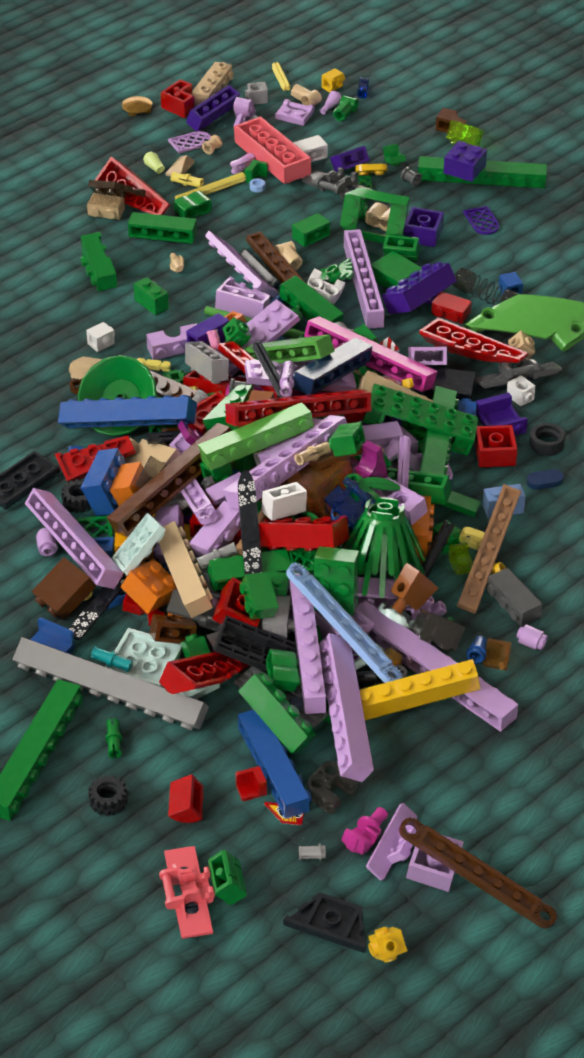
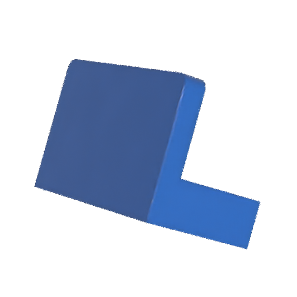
[31,617,75,654]

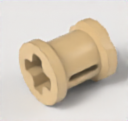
[202,135,222,155]

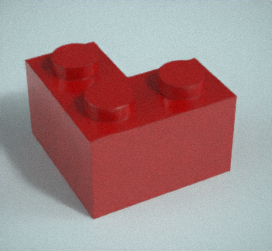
[161,79,194,118]

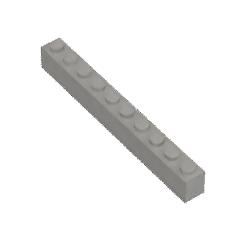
[12,637,209,731]

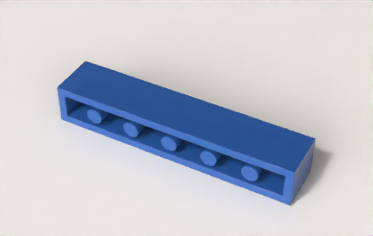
[238,709,312,819]

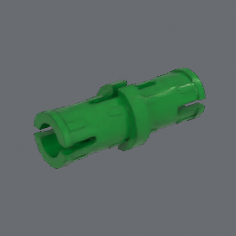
[106,718,122,759]

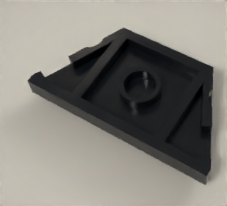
[283,892,366,953]

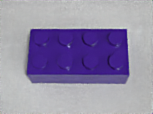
[381,262,457,314]

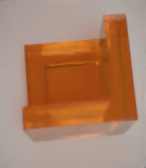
[483,638,512,671]

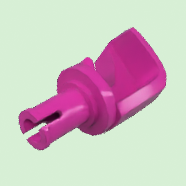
[342,807,388,855]

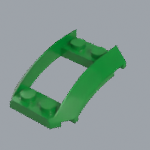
[340,187,410,244]

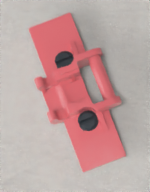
[159,846,215,939]

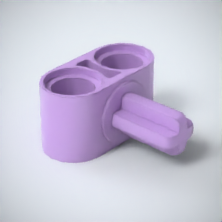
[234,97,255,126]

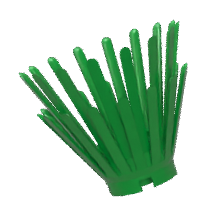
[341,497,426,598]

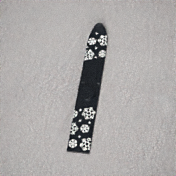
[237,470,263,576]
[69,571,128,641]

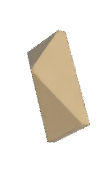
[166,155,194,177]

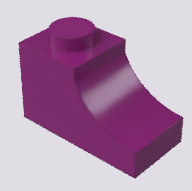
[355,440,388,489]

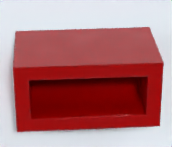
[168,774,204,823]

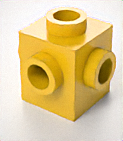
[368,927,407,962]

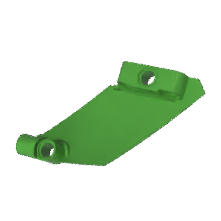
[463,294,584,352]

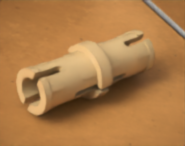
[295,441,331,465]

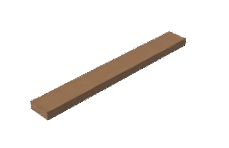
[457,484,521,614]

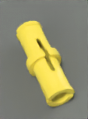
[170,172,204,188]

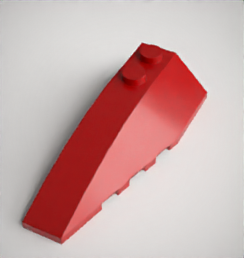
[95,156,170,215]
[419,318,528,363]
[158,652,250,694]

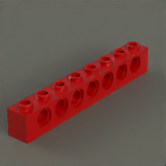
[225,389,371,426]

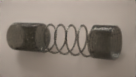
[453,268,519,306]

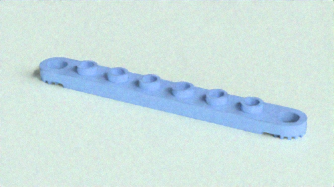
[286,563,402,683]

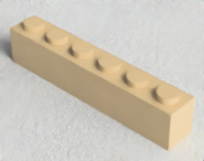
[158,521,213,618]

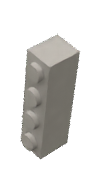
[185,341,229,384]

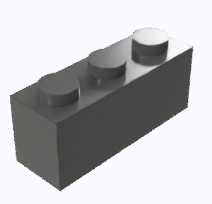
[487,568,542,627]

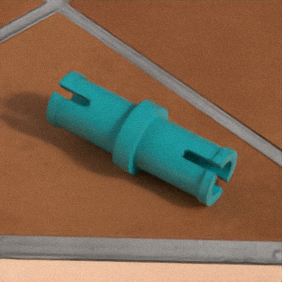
[91,646,133,673]

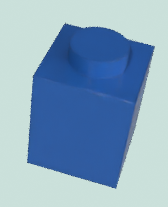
[499,272,523,300]

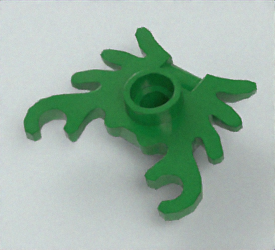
[320,258,354,284]

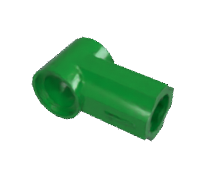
[333,95,359,121]

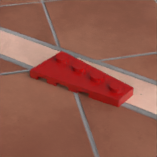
[55,436,136,484]

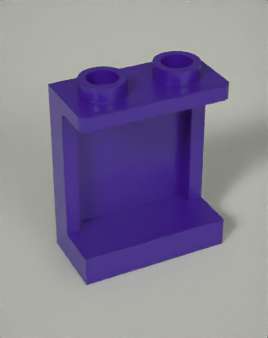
[476,392,528,436]

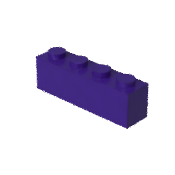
[186,85,240,132]

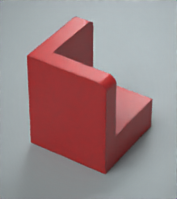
[235,766,267,801]

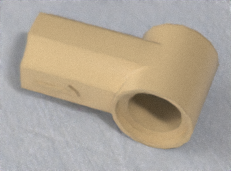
[291,84,322,106]
[275,241,302,270]

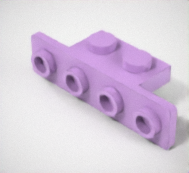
[366,803,417,880]

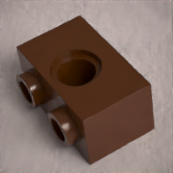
[149,614,197,644]

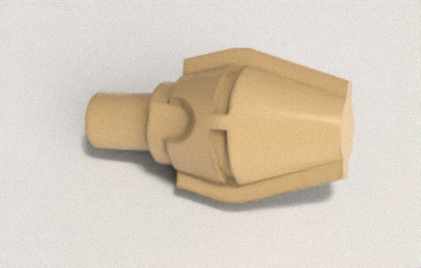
[170,253,184,273]

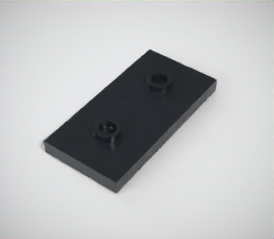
[0,451,60,510]

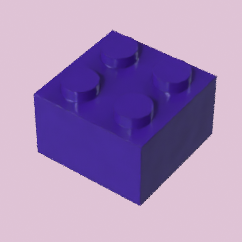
[443,141,487,182]
[403,207,444,247]

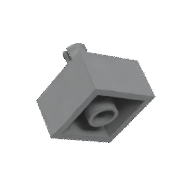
[262,596,295,640]

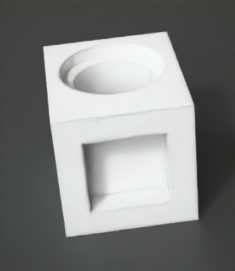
[86,322,115,352]
[507,375,535,406]

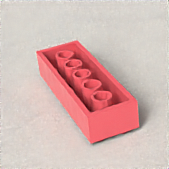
[234,116,311,184]

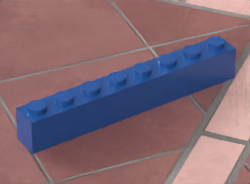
[58,395,197,428]

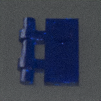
[325,477,376,527]

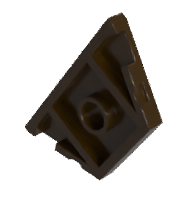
[88,180,146,198]

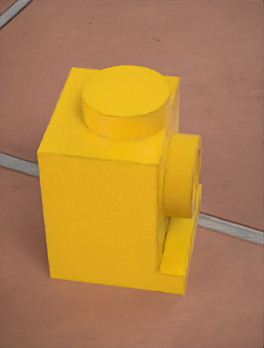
[322,69,345,93]

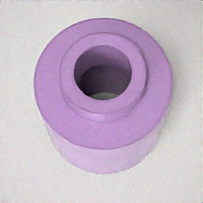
[36,528,58,556]
[516,624,548,650]

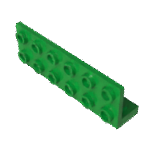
[363,383,478,456]

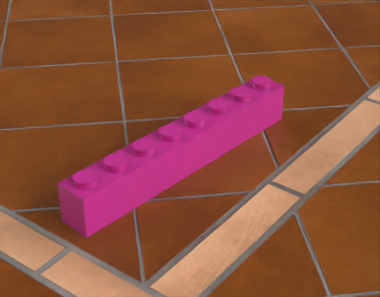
[304,316,437,392]

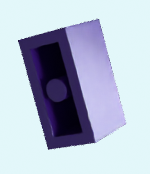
[330,146,370,172]

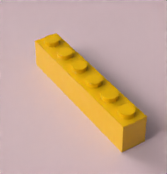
[359,659,481,720]

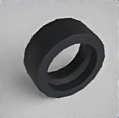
[530,423,565,456]

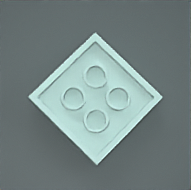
[111,513,166,575]
[105,628,183,687]

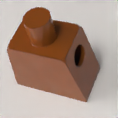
[391,563,438,614]

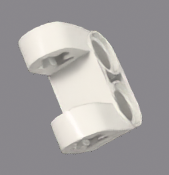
[307,269,346,305]

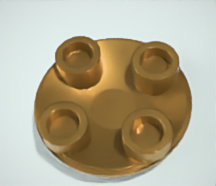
[122,96,152,116]

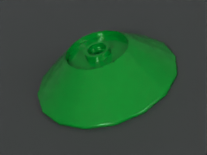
[77,355,157,437]

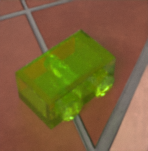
[446,120,484,146]

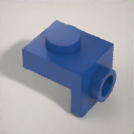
[457,399,476,416]

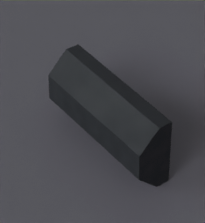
[214,615,298,672]

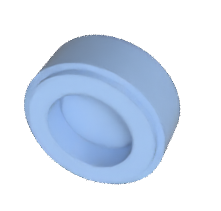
[250,178,266,192]

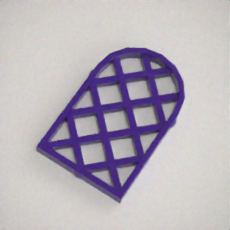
[463,206,499,235]

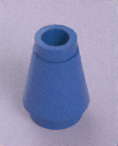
[466,636,487,664]

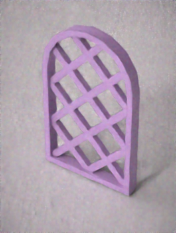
[168,131,211,154]

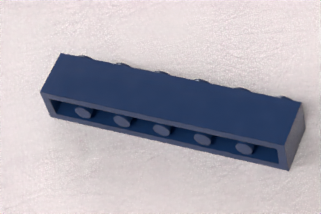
[293,338,373,395]

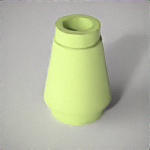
[143,152,165,174]

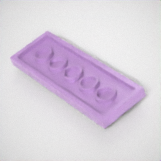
[205,231,280,298]
[217,299,300,377]
[244,359,357,392]

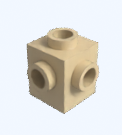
[508,330,535,358]

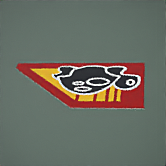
[264,802,304,825]

